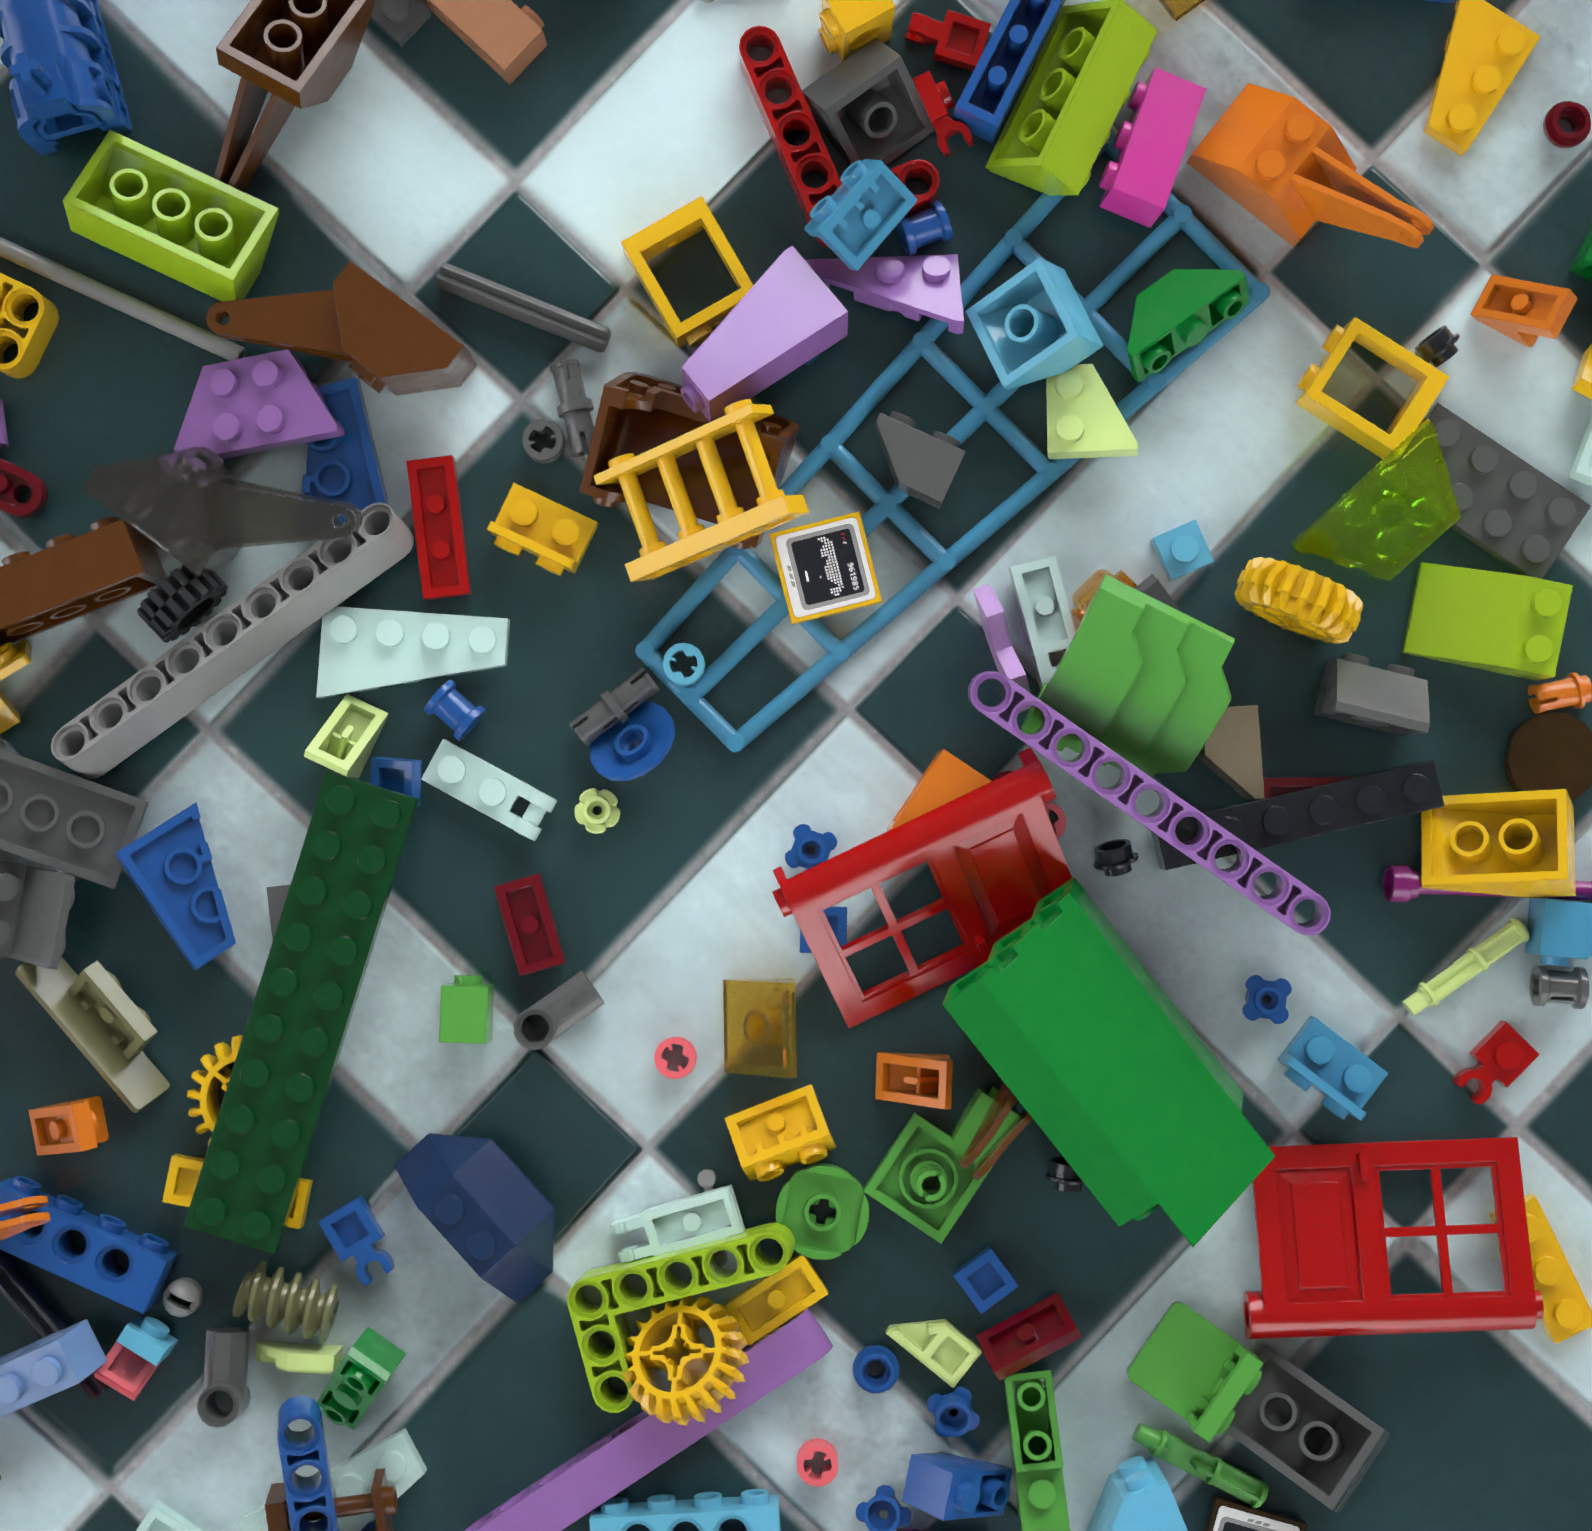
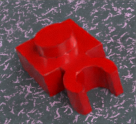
[1452,1020,1540,1105]

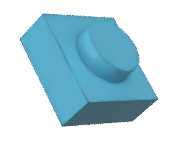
[1151,519,1214,582]
[116,1316,178,1366]

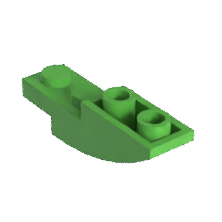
[1004,1370,1070,1531]

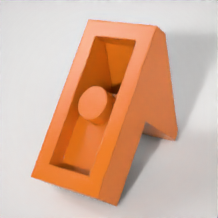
[1470,274,1578,347]
[28,1096,109,1156]

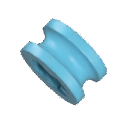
[663,643,705,686]

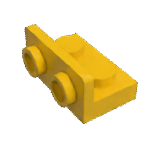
[487,483,599,576]
[725,1084,836,1181]

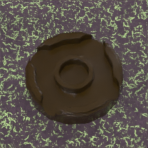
[1503,712,1592,800]

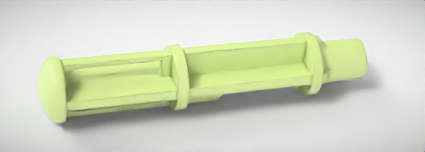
[1402,918,1530,1017]

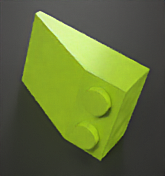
[1402,562,1573,681]

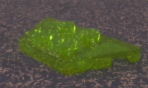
[1292,418,1461,581]

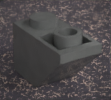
[874,411,966,509]

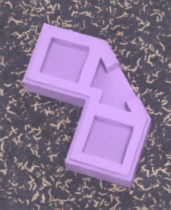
[973,584,1032,713]

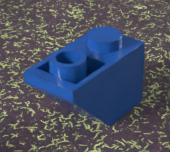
[902,1452,1013,1521]

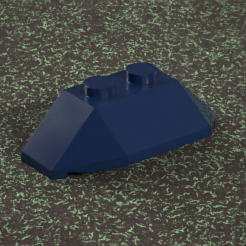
[394,1133,555,1303]

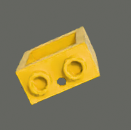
[621,196,754,348]
[1295,317,1449,462]

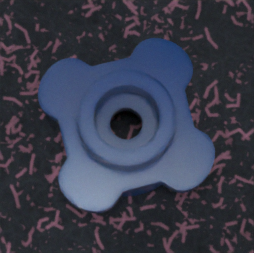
[785,824,837,869]
[1242,975,1292,1024]
[927,1386,980,1437]
[856,1485,912,1531]

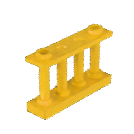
[593,399,810,582]

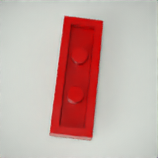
[406,455,472,600]

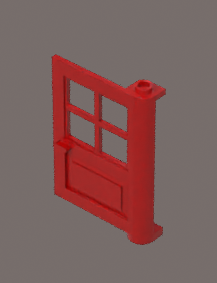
[772,747,1072,1028]
[1243,1137,1544,1339]

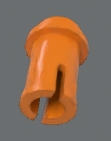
[1528,672,1592,714]

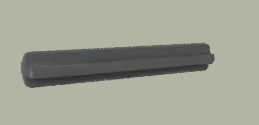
[436,263,611,353]

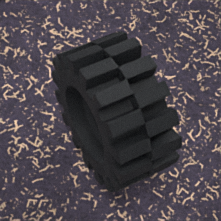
[137,558,228,643]

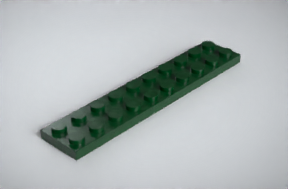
[184,771,420,1254]

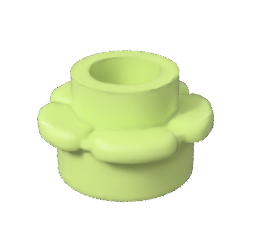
[574,788,620,834]

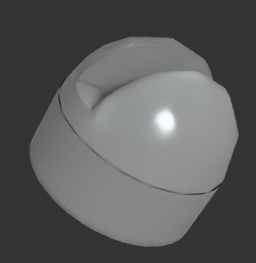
[162,1277,204,1317]

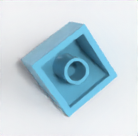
[966,257,1103,390]
[1087,1456,1188,1531]

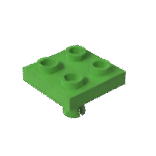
[863,1111,993,1244]

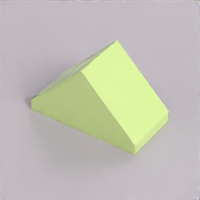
[304,694,388,778]

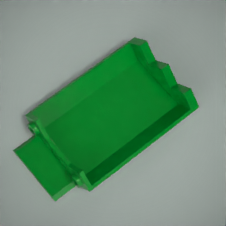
[942,877,1275,1247]

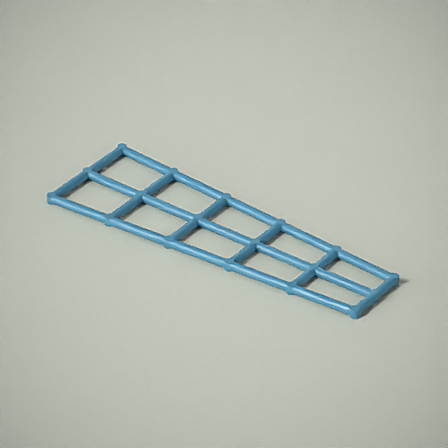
[635,129,1270,753]

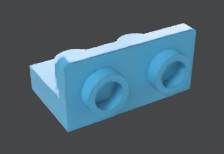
[804,159,918,271]
[1277,1015,1388,1121]

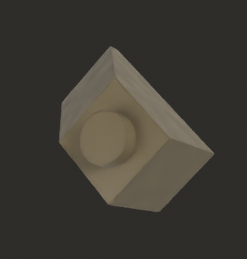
[1197,705,1265,800]

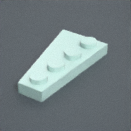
[316,606,510,699]
[237,1428,427,1531]

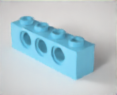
[589,1489,781,1531]

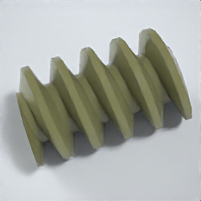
[233,1261,339,1344]

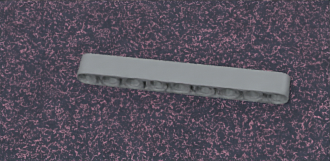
[51,502,414,780]

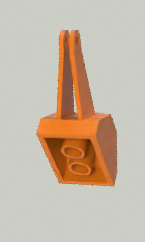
[1186,83,1434,248]

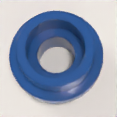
[853,1345,899,1393]

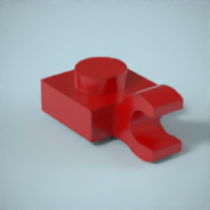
[905,10,991,72]
[913,71,974,158]

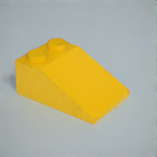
[1421,789,1576,898]

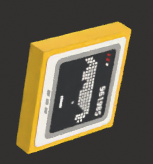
[769,511,882,625]

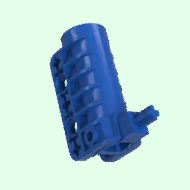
[0,0,132,156]

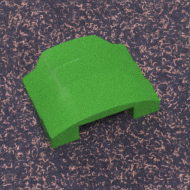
[1021,574,1235,778]

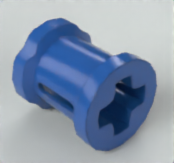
[895,200,953,256]
[424,679,486,741]

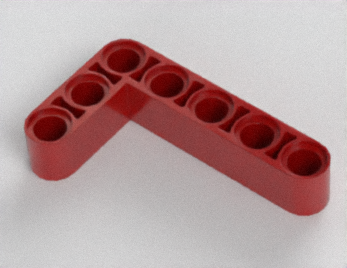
[739,25,940,248]

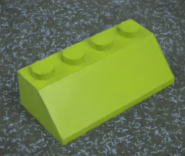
[985,0,1158,196]
[62,130,279,301]

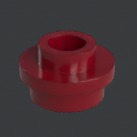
[1543,101,1591,148]

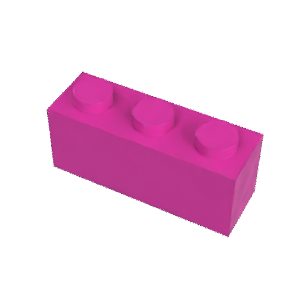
[1099,67,1206,228]

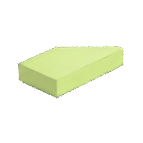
[885,1319,982,1388]
[255,1341,343,1374]

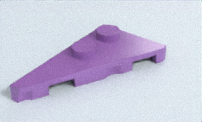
[805,254,964,334]

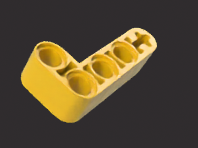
[0,273,59,379]

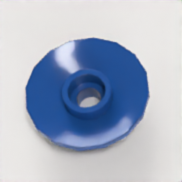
[590,702,675,781]

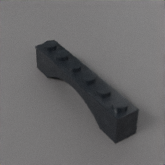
[1151,760,1445,870]

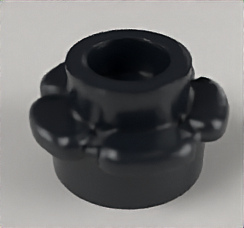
[1415,325,1460,367]
[1093,839,1139,877]
[1045,1157,1084,1192]

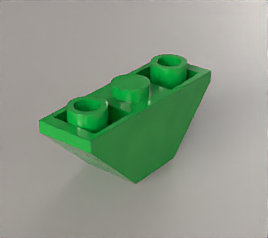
[1127,269,1249,383]
[317,1327,406,1430]

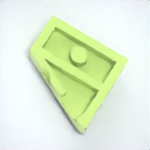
[1046,364,1138,459]

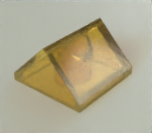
[723,978,797,1078]

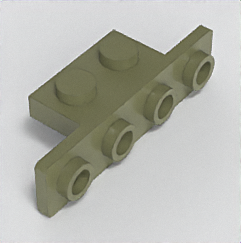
[15,956,170,1113]

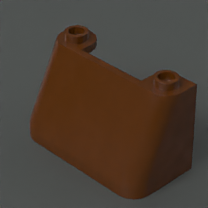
[579,372,799,549]

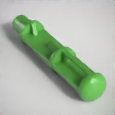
[1132,1423,1269,1508]

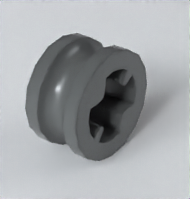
[522,419,565,464]

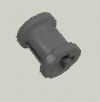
[1530,966,1589,1009]

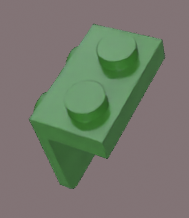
[1126,1301,1263,1443]

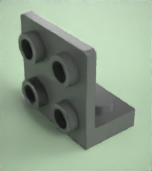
[0,861,75,969]

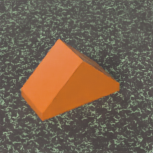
[875,1052,953,1109]

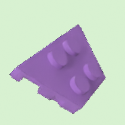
[171,349,345,467]

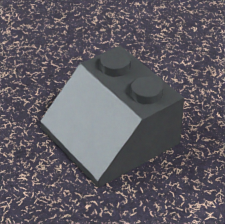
[802,38,935,167]
[1313,653,1430,737]

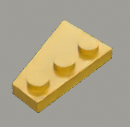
[1423,0,1541,156]

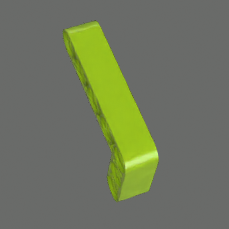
[567,1223,795,1413]

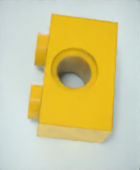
[818,0,895,62]

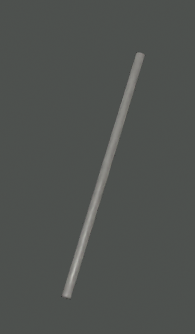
[0,237,246,361]

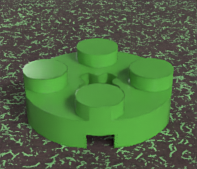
[776,1163,869,1260]

